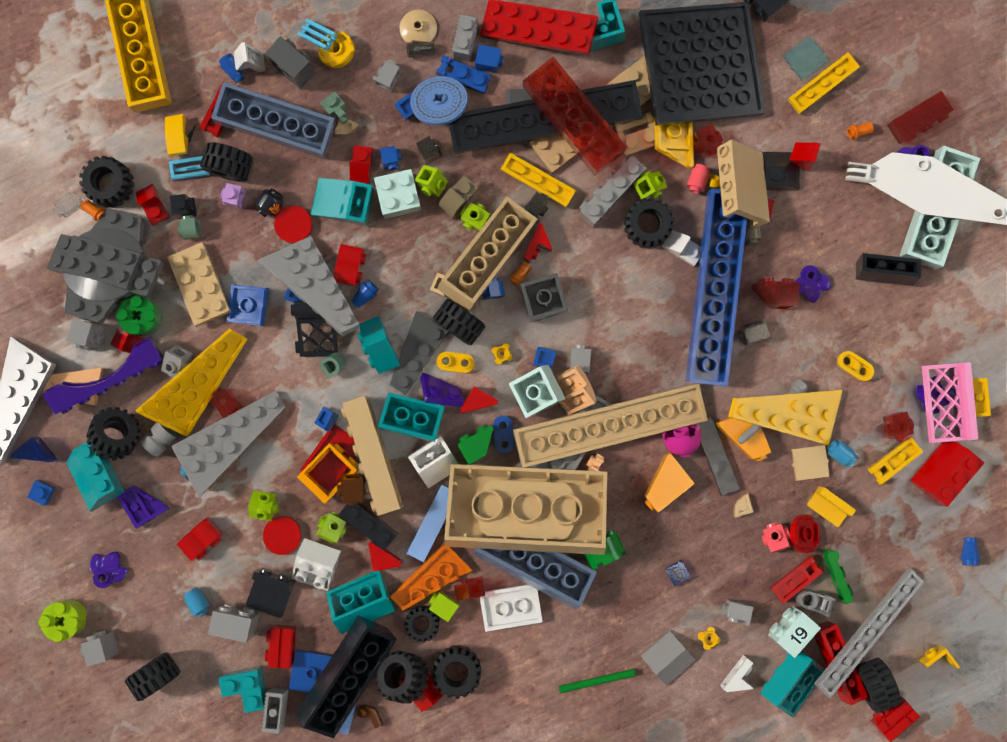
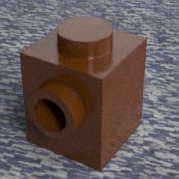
[337,473,363,505]

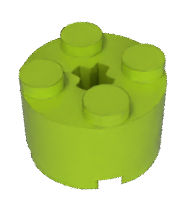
[38,599,87,642]

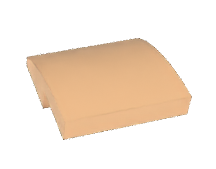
[554,365,597,415]

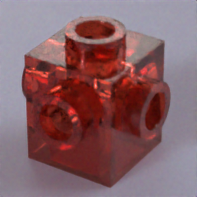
[693,124,723,156]
[883,411,914,442]

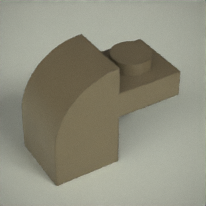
[439,175,478,220]

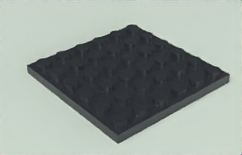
[638,2,766,126]

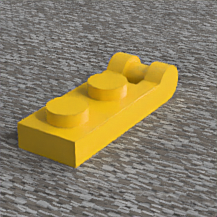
[867,437,923,485]

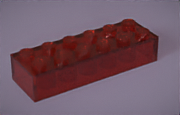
[523,56,627,176]

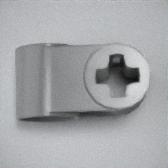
[795,589,836,617]

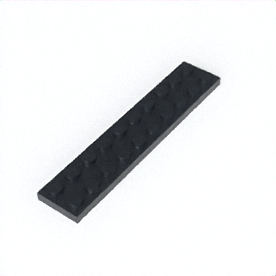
[449,80,643,154]

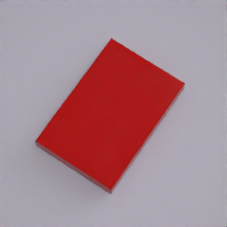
[300,424,357,492]

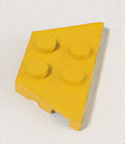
[654,119,694,169]

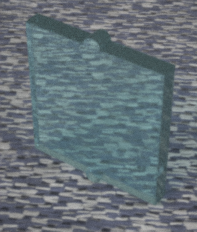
[783,36,828,81]

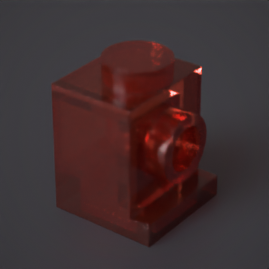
[210,388,242,418]
[454,576,485,601]

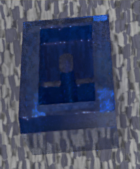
[10,437,57,462]

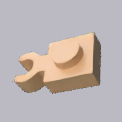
[586,453,604,471]

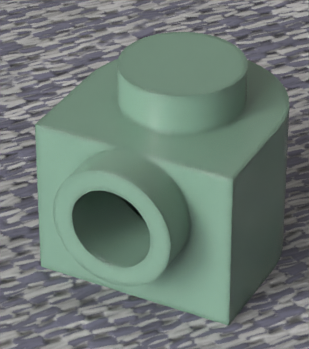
[178,215,201,240]
[318,353,346,379]

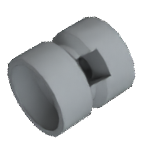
[139,422,177,457]

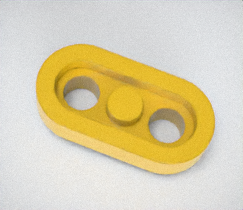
[837,351,874,381]
[436,352,475,373]

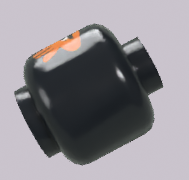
[255,188,284,217]

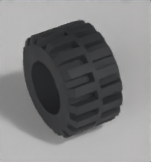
[200,142,254,182]
[79,156,135,208]
[624,197,674,249]
[433,298,485,346]
[86,407,141,461]
[432,645,481,699]
[375,651,429,704]
[124,652,181,701]
[856,657,901,713]

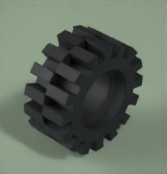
[404,605,440,643]

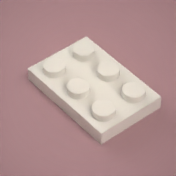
[479,584,543,632]

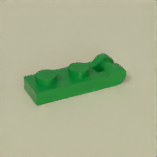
[823,549,853,605]

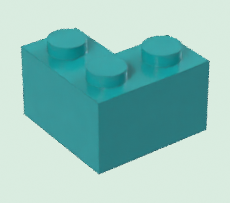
[590,0,626,52]
[357,316,400,374]
[218,666,267,713]

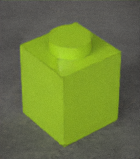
[428,590,460,622]

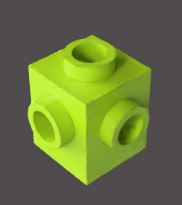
[414,165,448,197]
[633,171,668,200]
[460,202,491,232]
[248,490,279,521]
[315,512,346,544]

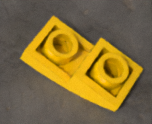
[165,114,188,157]

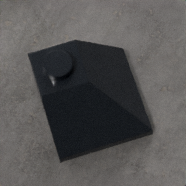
[762,152,800,191]

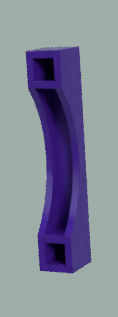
[43,337,163,415]

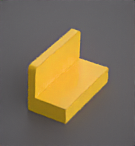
[807,486,856,527]

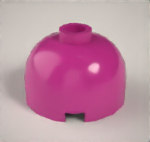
[662,424,702,457]

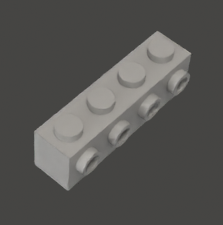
[579,155,646,228]

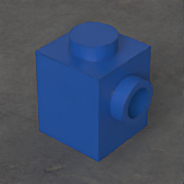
[475,45,504,73]

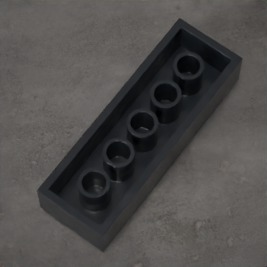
[295,615,397,739]

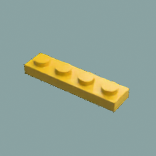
[788,52,860,114]
[500,153,576,208]

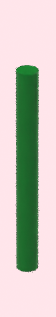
[559,669,635,694]

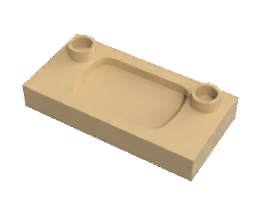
[444,464,607,555]

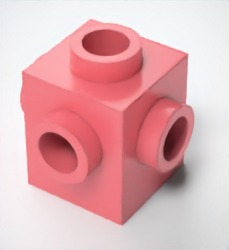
[761,522,791,554]

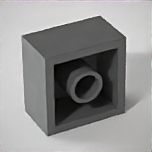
[265,36,315,90]
[520,273,568,323]

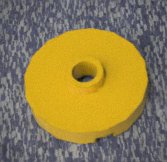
[318,31,355,69]

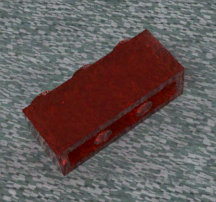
[887,91,954,144]

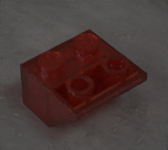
[752,277,800,310]

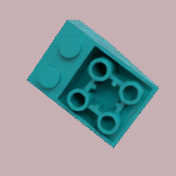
[311,178,375,227]

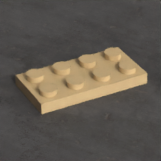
[167,242,231,327]

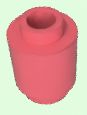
[687,164,711,194]

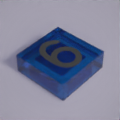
[664,559,691,586]

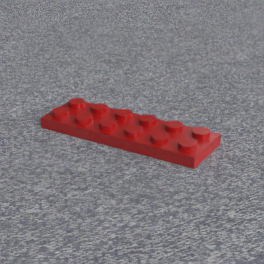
[479,0,598,55]

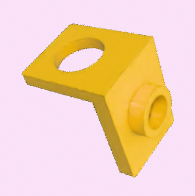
[919,645,960,669]

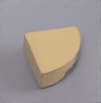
[333,119,359,136]
[733,493,754,518]

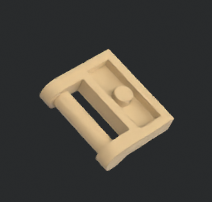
[614,112,655,157]

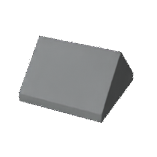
[641,630,695,686]

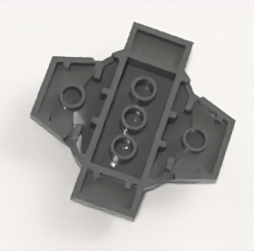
[47,208,164,325]

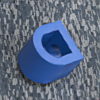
[380,146,402,171]
[482,277,505,300]

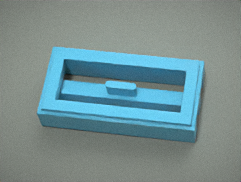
[297,18,337,52]
[169,156,210,181]

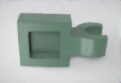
[320,92,349,124]

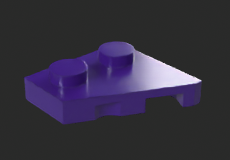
[420,373,464,407]
[117,485,170,529]

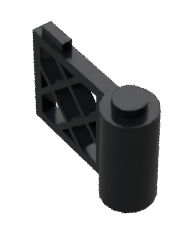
[291,300,339,357]

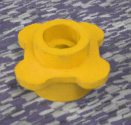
[491,343,513,365]
[698,627,721,650]

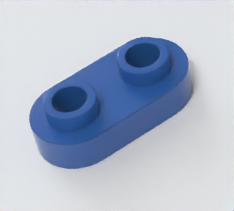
[493,416,514,454]

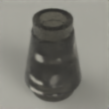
[407,40,435,60]

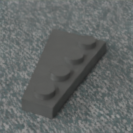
[390,311,448,395]

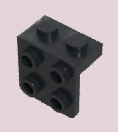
[246,568,295,618]

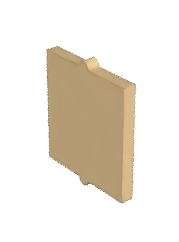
[791,445,830,481]

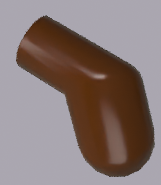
[357,704,384,728]

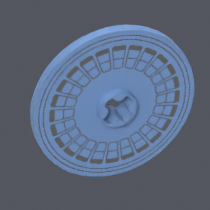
[410,76,468,125]

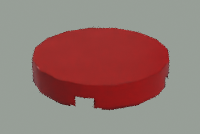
[274,205,313,244]
[790,514,820,554]
[263,516,302,555]

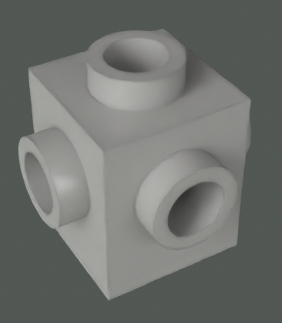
[161,345,193,378]

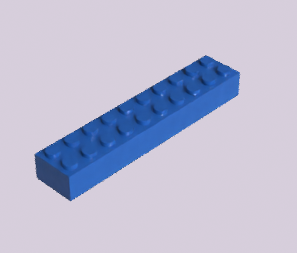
[685,188,747,386]

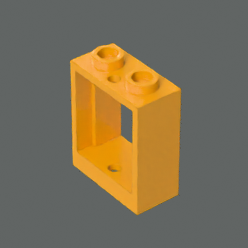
[297,443,360,504]

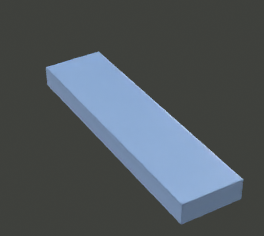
[406,485,449,562]

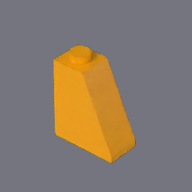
[715,417,771,461]
[644,453,695,512]

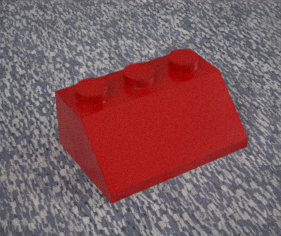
[910,437,985,507]

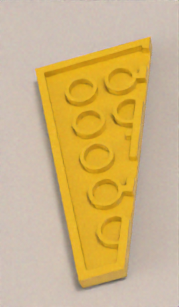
[135,328,247,437]
[728,389,843,445]

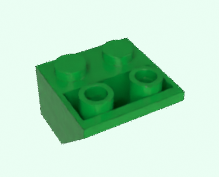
[457,424,494,465]

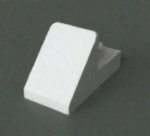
[234,42,266,73]
[662,230,701,267]
[720,655,753,692]

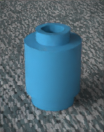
[828,439,858,467]
[183,587,211,618]

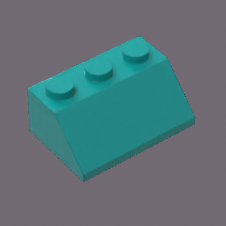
[378,392,445,442]
[66,442,125,512]
[326,571,395,634]
[760,651,825,718]

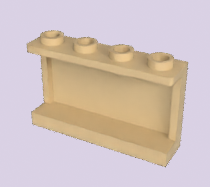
[717,139,770,229]

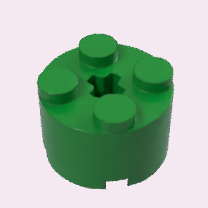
[116,296,162,336]
[585,529,627,570]

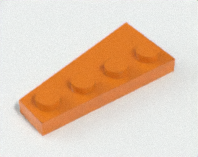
[390,543,473,611]

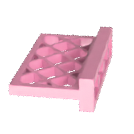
[922,362,978,443]

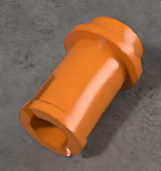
[847,121,874,140]
[80,199,105,221]
[509,261,532,286]

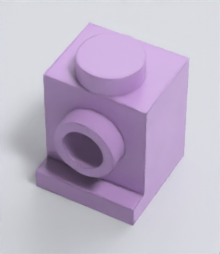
[221,183,246,209]

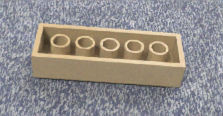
[437,196,537,312]
[341,396,404,516]

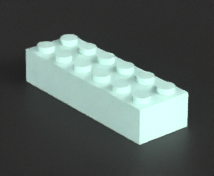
[899,146,980,270]

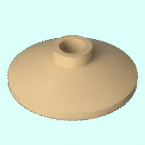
[400,10,437,47]

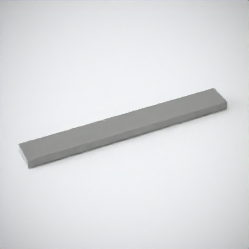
[814,568,924,698]

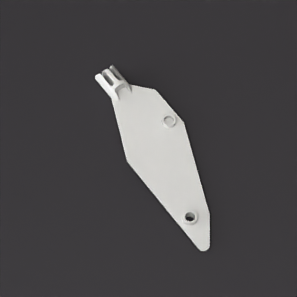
[845,152,1007,225]

